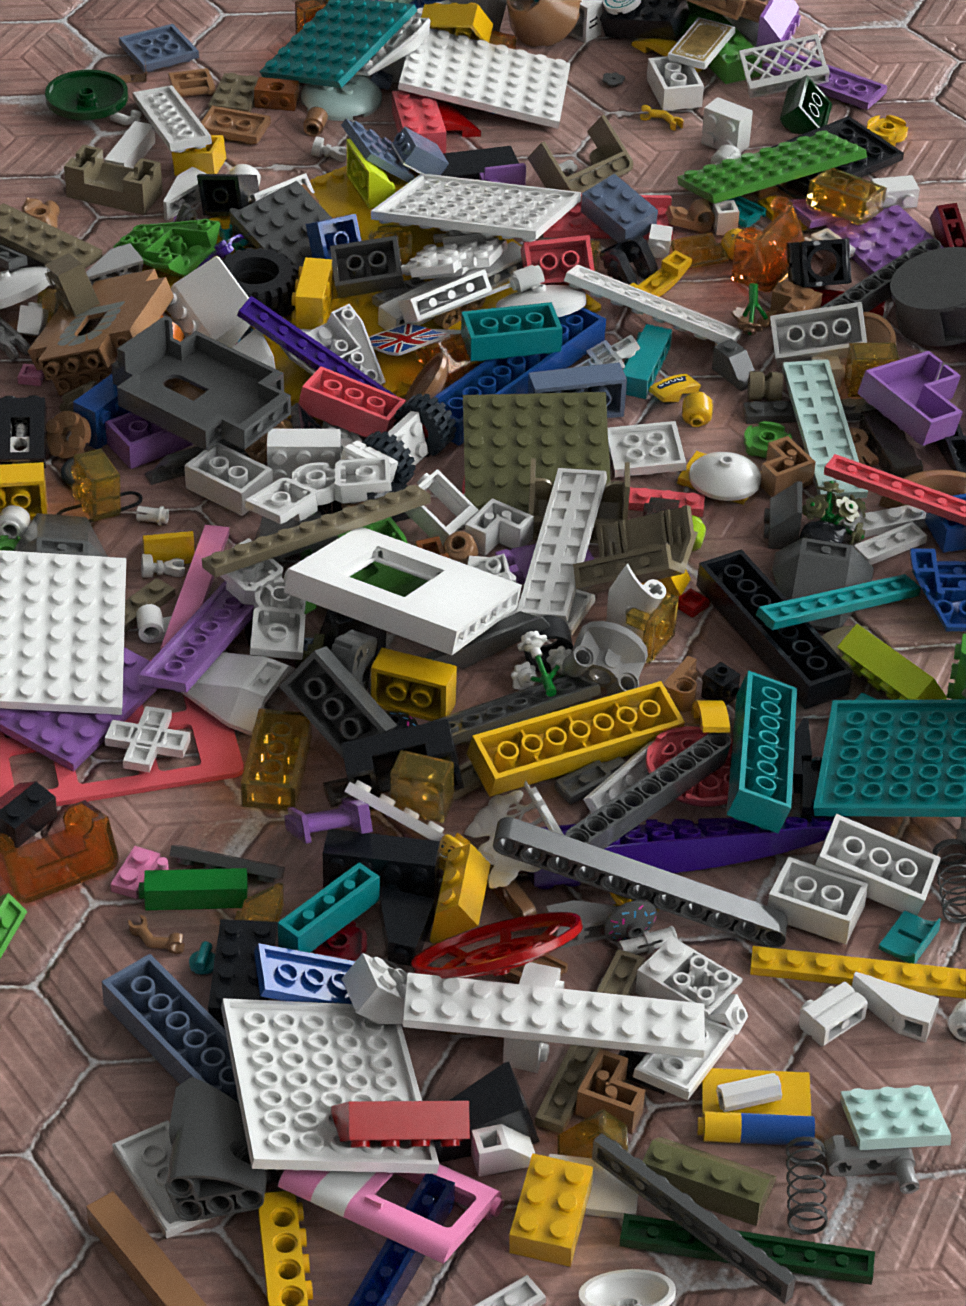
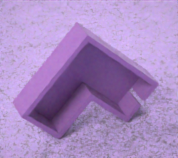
[857,351,963,446]

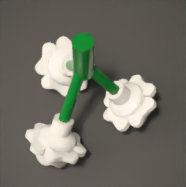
[511,631,572,697]

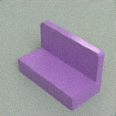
[479,163,526,185]

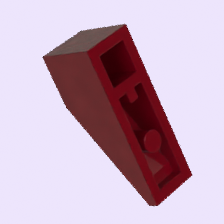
[929,203,966,248]

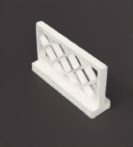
[739,34,830,99]

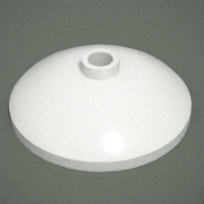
[689,452,761,501]
[579,1269,676,1306]

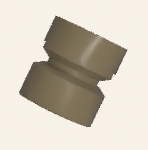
[748,371,783,402]

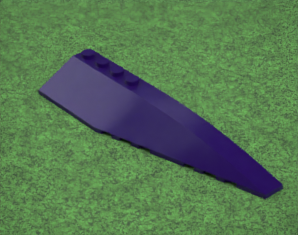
[527,816,854,889]

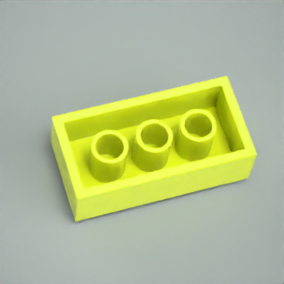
[837,624,947,700]

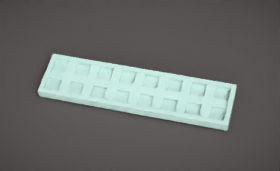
[782,359,868,499]

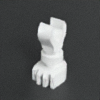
[311,137,347,162]
[141,554,185,578]

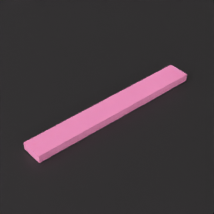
[160,525,229,650]

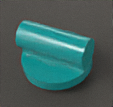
[189,941,215,974]

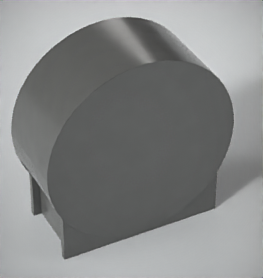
[890,247,966,346]

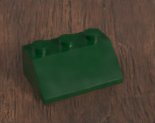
[780,75,832,134]

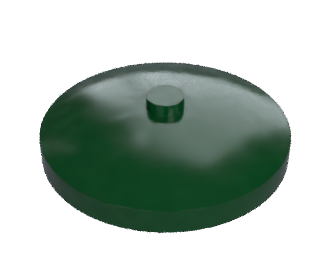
[45,70,128,120]

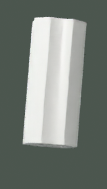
[716,1073,783,1112]

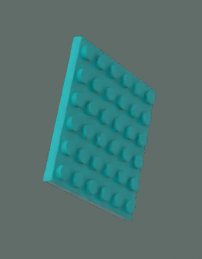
[259,0,418,88]
[813,699,966,817]

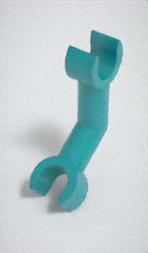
[219,224,249,251]

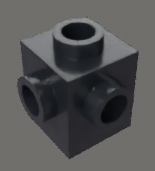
[701,662,740,705]

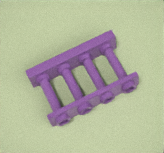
[284,797,373,844]

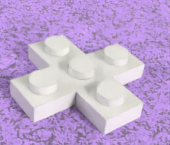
[573,335,640,368]
[105,706,190,773]

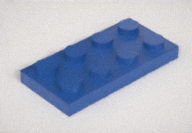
[254,943,356,1004]

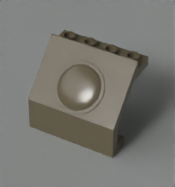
[573,505,698,594]

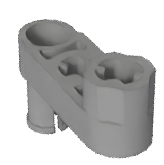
[823,1135,920,1194]

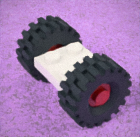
[362,393,456,484]

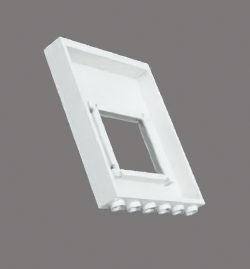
[284,527,522,655]

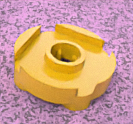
[867,115,908,146]

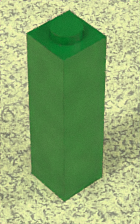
[139,868,248,911]

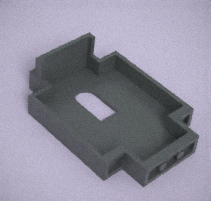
[111,316,291,450]

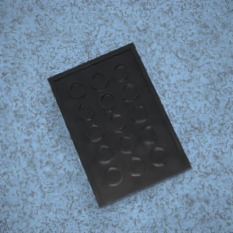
[771,116,904,196]

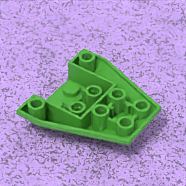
[113,219,220,277]

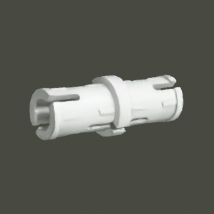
[618,926,678,954]

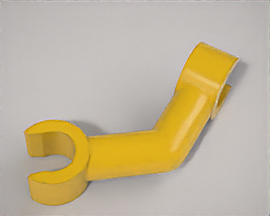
[640,105,684,131]

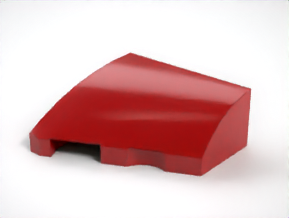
[438,102,481,137]

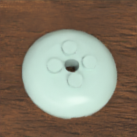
[301,75,382,121]

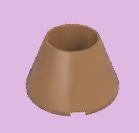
[506,0,582,48]

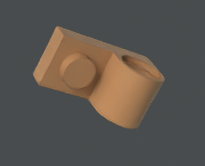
[665,199,715,234]
[663,656,698,712]

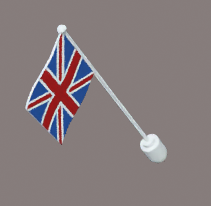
[369,265,545,356]

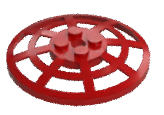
[411,912,583,979]

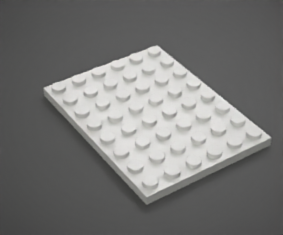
[398,28,571,129]
[371,173,581,242]
[0,550,126,715]
[221,998,439,1174]

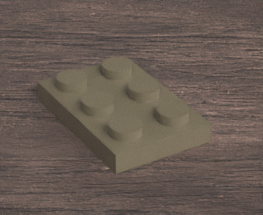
[209,73,258,113]

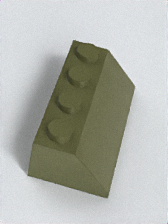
[643,1137,777,1226]

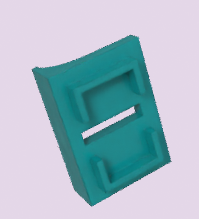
[878,910,941,964]

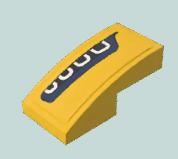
[648,374,701,402]

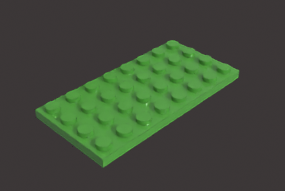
[677,131,867,204]

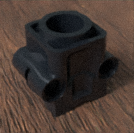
[786,238,852,287]

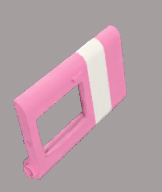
[278,1164,504,1264]

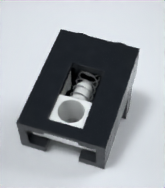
[0,395,48,468]

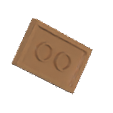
[201,106,271,144]

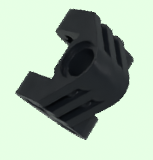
[600,236,658,285]

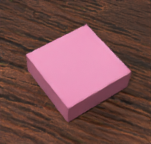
[17,364,45,386]

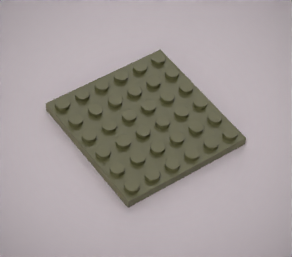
[463,392,611,513]

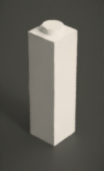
[104,121,155,169]

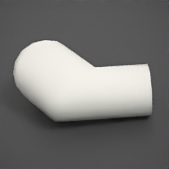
[110,110,142,125]
[559,160,578,174]

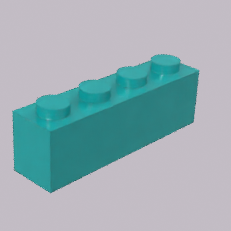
[623,324,672,399]
[278,862,380,953]

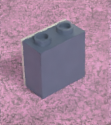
[392,126,449,176]

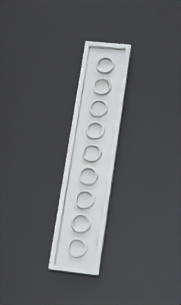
[403,973,705,1058]

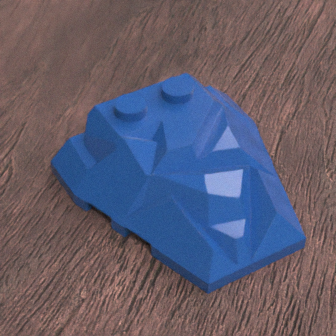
[909,548,966,631]

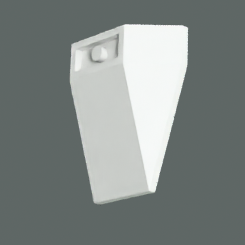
[355,17,431,76]
[279,304,386,386]
[181,652,296,736]

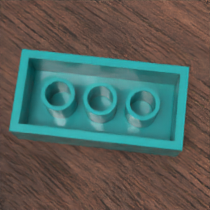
[461,302,562,361]

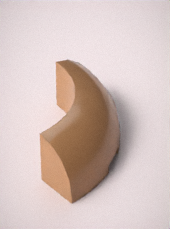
[879,470,966,509]

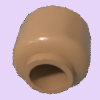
[444,531,479,565]

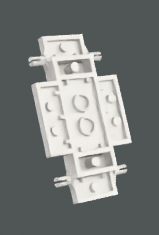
[401,230,508,280]

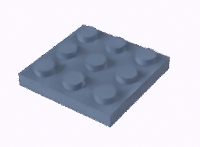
[119,24,199,72]
[341,119,415,183]

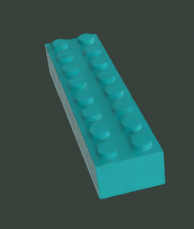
[726,670,797,833]

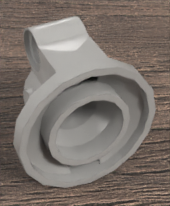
[562,621,648,696]

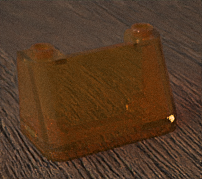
[731,196,805,292]
[0,800,119,903]

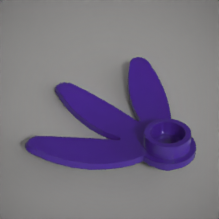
[195,234,244,270]

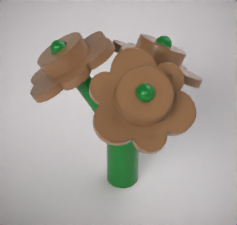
[732,283,778,335]

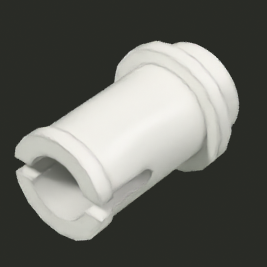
[136,506,169,526]

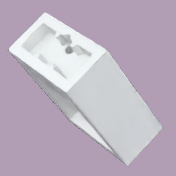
[405,469,479,546]

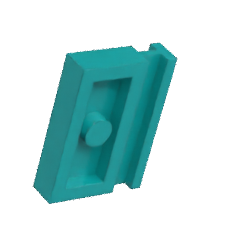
[725,196,766,228]

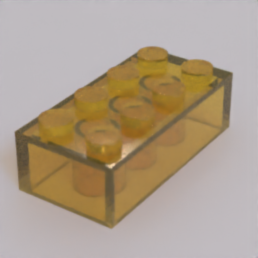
[241,708,312,811]

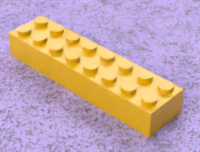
[467,681,685,797]

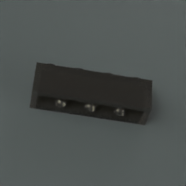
[859,409,923,478]

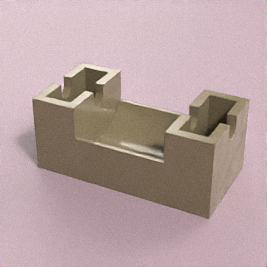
[64,145,163,215]

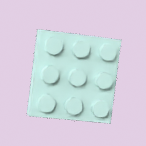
[840,1085,951,1150]

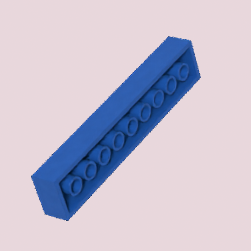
[431,307,606,446]

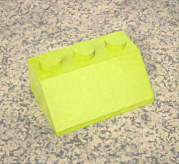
[346,138,396,209]

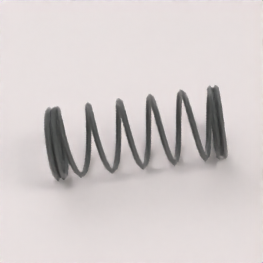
[933,839,966,923]
[786,1136,828,1235]

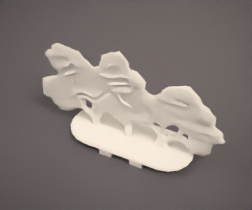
[464,781,564,888]

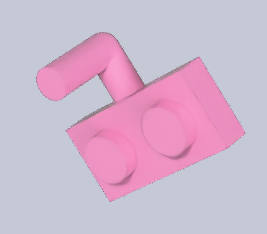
[111,846,169,899]

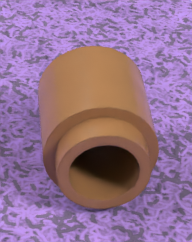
[303,107,328,137]

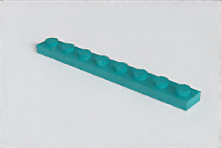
[756,574,921,630]

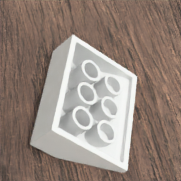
[166,256,251,348]

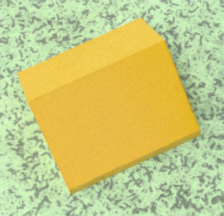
[142,531,195,564]

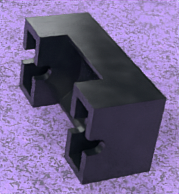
[342,718,464,810]

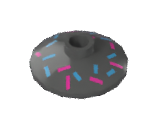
[604,900,658,942]

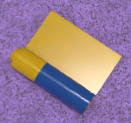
[697,1068,815,1146]

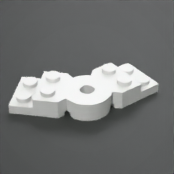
[245,456,392,524]
[220,538,306,660]

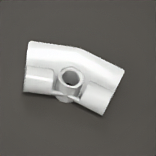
[606,564,666,645]

